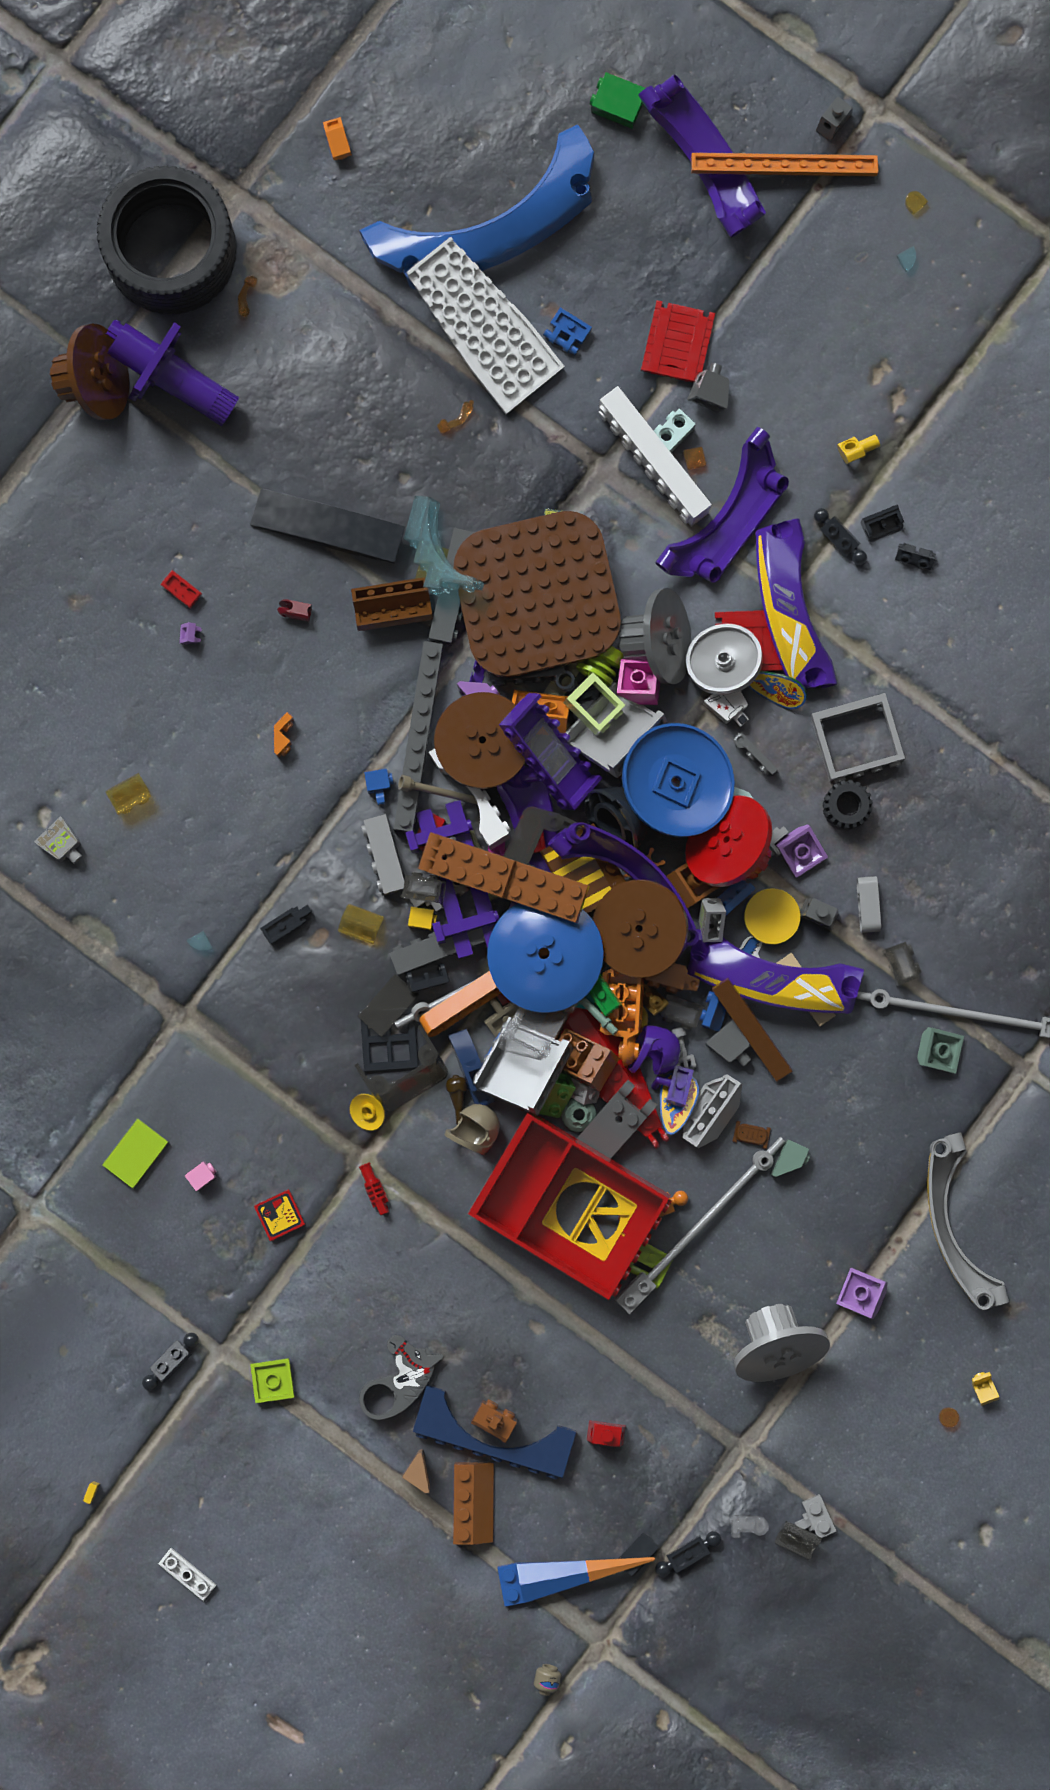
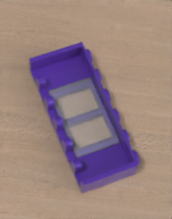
[499,693,602,810]

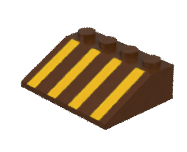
[540,823,626,914]

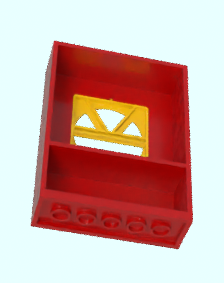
[468,1112,672,1300]

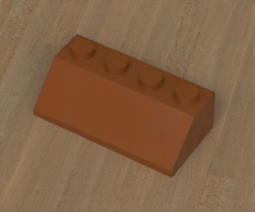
[453,1462,494,1545]

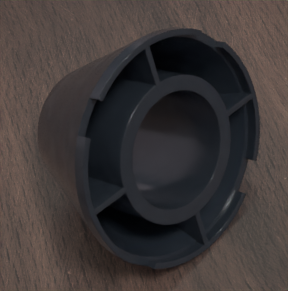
[584,786,652,850]

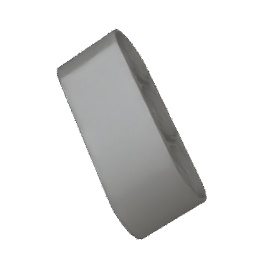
[857,876,881,933]

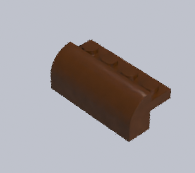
[351,577,433,631]

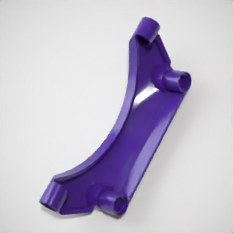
[655,427,789,582]

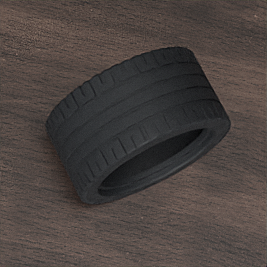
[97,165,237,314]

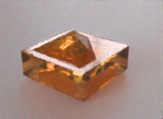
[683,447,706,470]

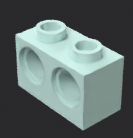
[654,409,696,453]

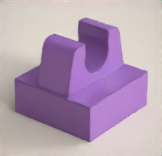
[179,622,202,645]

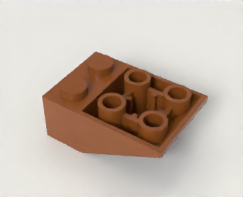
[558,1028,620,1091]

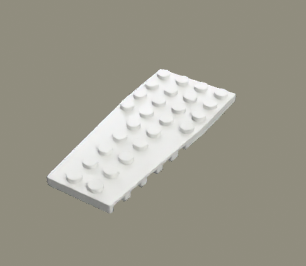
[407,237,564,414]

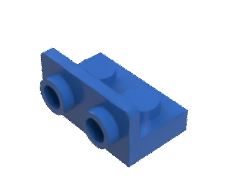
[717,880,756,916]

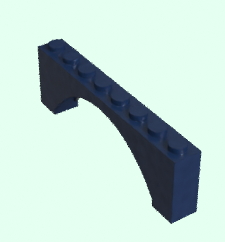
[413,1385,576,1479]

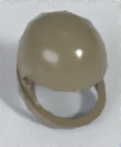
[444,1104,500,1155]

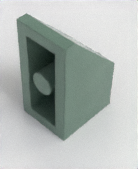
[771,1140,810,1177]

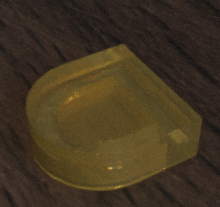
[905,191,928,215]

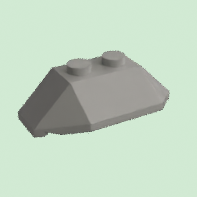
[683,1074,743,1148]

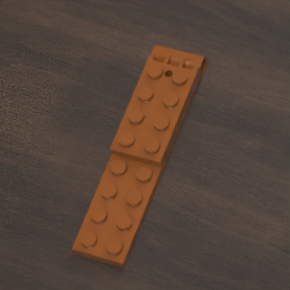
[418,832,590,923]

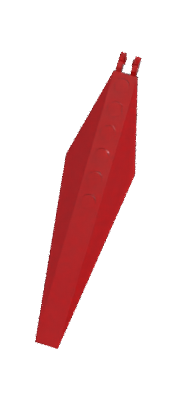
[561,1007,670,1149]

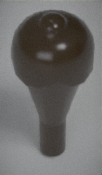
[446,1075,468,1125]

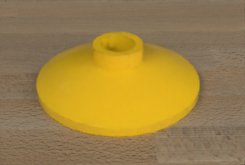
[350,1094,385,1130]

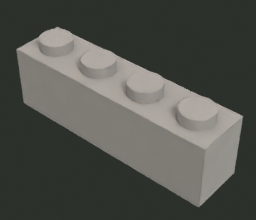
[361,814,407,896]

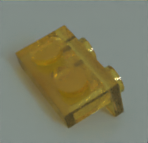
[105,773,151,815]

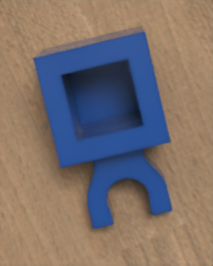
[364,769,394,805]

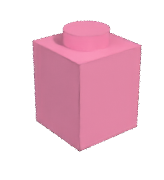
[185,1162,217,1191]

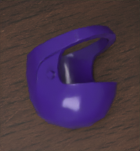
[628,1026,681,1075]

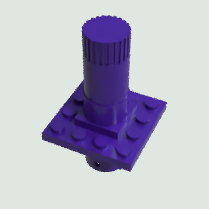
[106,320,240,427]

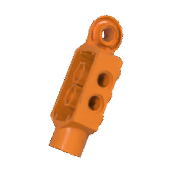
[600,968,645,1067]

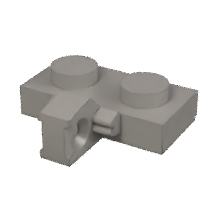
[795,1494,836,1539]

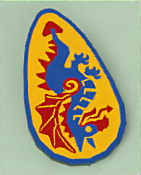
[749,671,807,709]
[660,1073,699,1136]

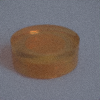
[939,1407,959,1427]

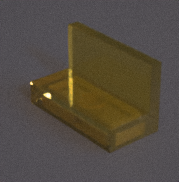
[338,904,384,945]

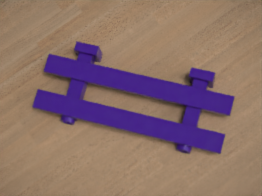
[406,800,499,959]

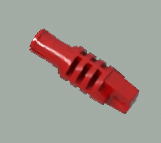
[359,1162,389,1215]

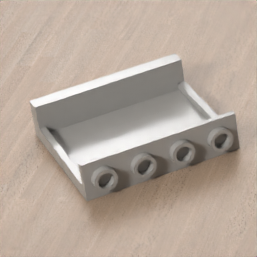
[566,682,668,778]

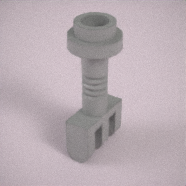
[672,1027,696,1069]

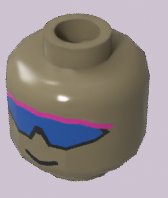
[534,1664,561,1696]

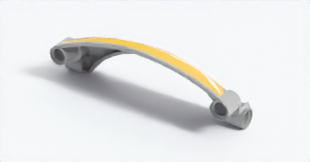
[927,1132,1009,1310]

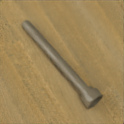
[398,775,478,805]

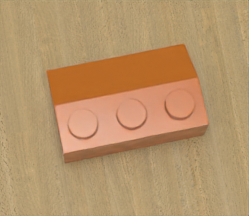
[512,690,569,735]

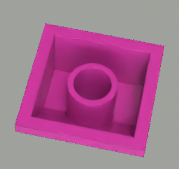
[617,659,660,705]

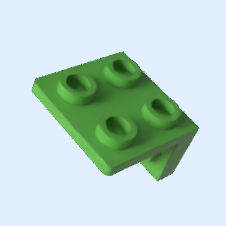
[539,1073,575,1118]

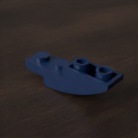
[448,1029,495,1106]

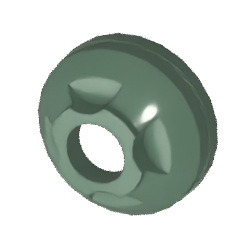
[561,1098,596,1132]

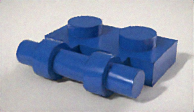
[543,307,592,355]

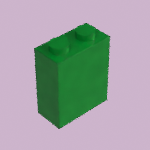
[589,72,645,129]

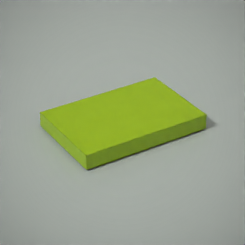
[102,1119,169,1188]

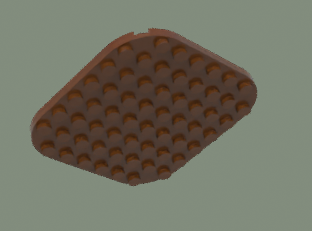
[454,511,621,677]

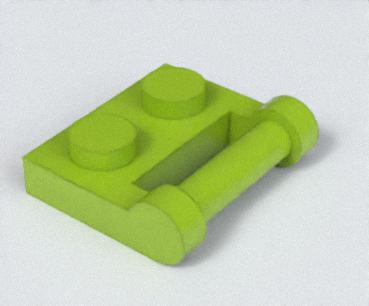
[629,1244,673,1289]

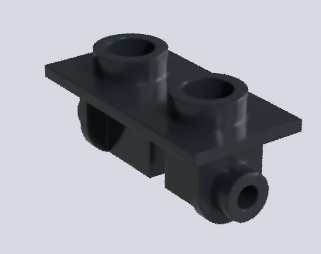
[895,543,936,570]

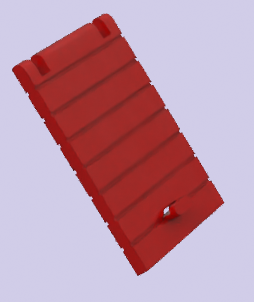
[641,300,715,383]
[715,610,784,671]

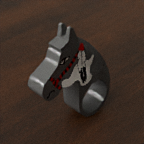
[359,1335,443,1420]

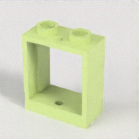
[563,673,625,735]

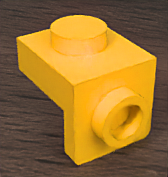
[972,1372,999,1406]

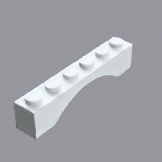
[429,749,511,850]

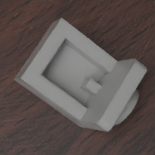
[769,826,788,857]

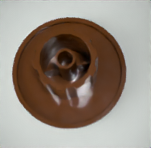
[50,323,129,420]
[434,692,531,789]
[593,880,688,977]

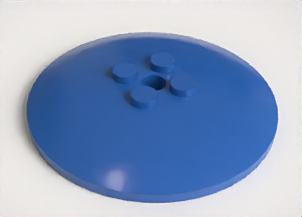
[622,723,735,837]
[487,903,604,1013]

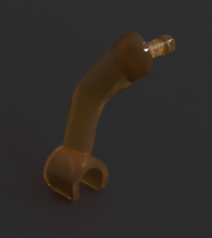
[238,275,258,317]
[437,400,474,433]

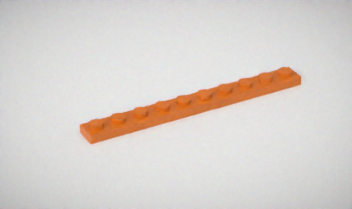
[691,153,878,176]

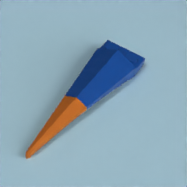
[497,1557,655,1606]

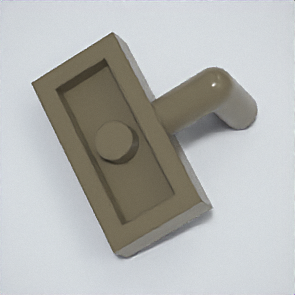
[484,997,527,1037]

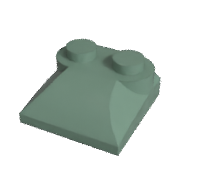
[917,1027,964,1074]

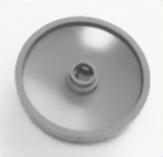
[686,624,763,695]

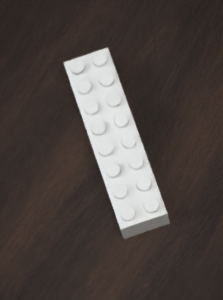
[598,386,712,527]

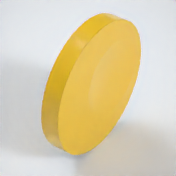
[744,888,800,944]

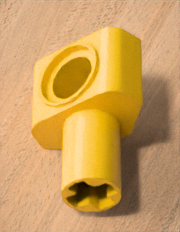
[837,435,880,464]

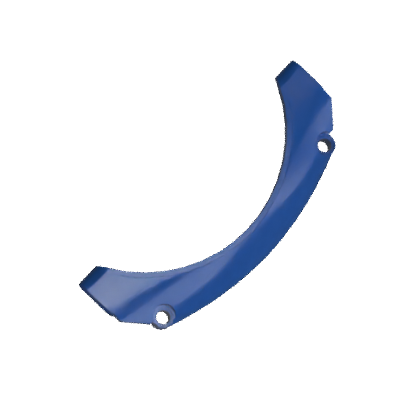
[359,124,595,289]

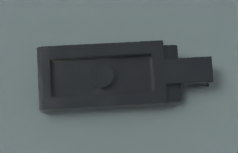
[260,905,312,945]

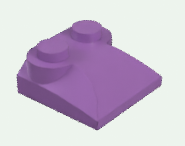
[776,825,828,878]
[836,1268,888,1319]

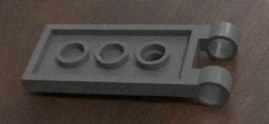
[577,1080,657,1159]

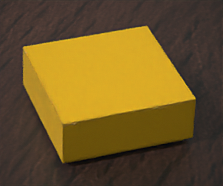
[83,1481,100,1504]

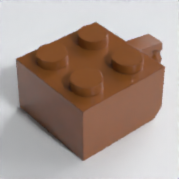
[644,963,700,994]
[471,1399,517,1443]

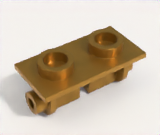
[643,984,669,1016]

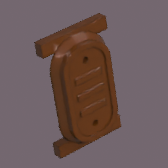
[733,1121,771,1149]

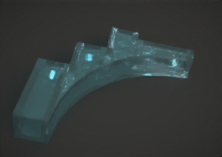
[404,496,484,596]

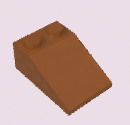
[666,863,719,908]

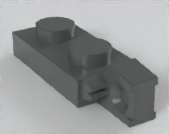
[733,733,778,776]

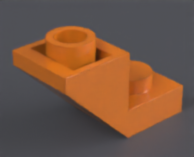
[323,117,352,160]
[274,712,294,758]

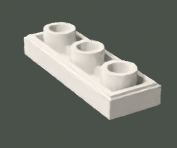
[158,1548,216,1601]

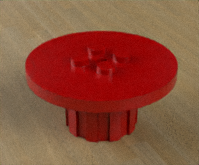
[686,795,772,887]

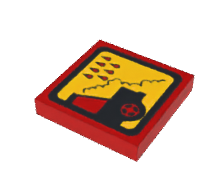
[254,1189,305,1241]

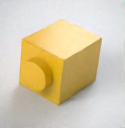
[408,907,437,930]

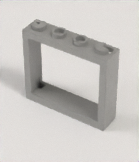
[810,693,905,783]

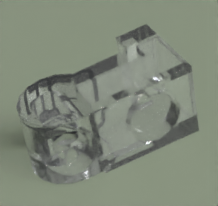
[731,1515,769,1538]

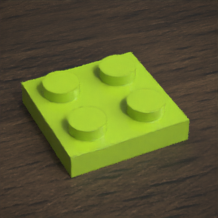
[250,1358,295,1403]

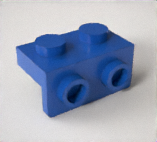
[699,991,727,1031]

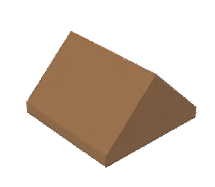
[402,1449,430,1493]

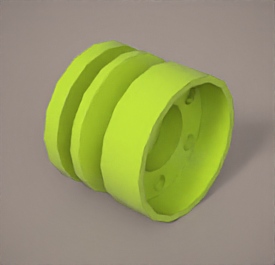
[576,646,624,686]

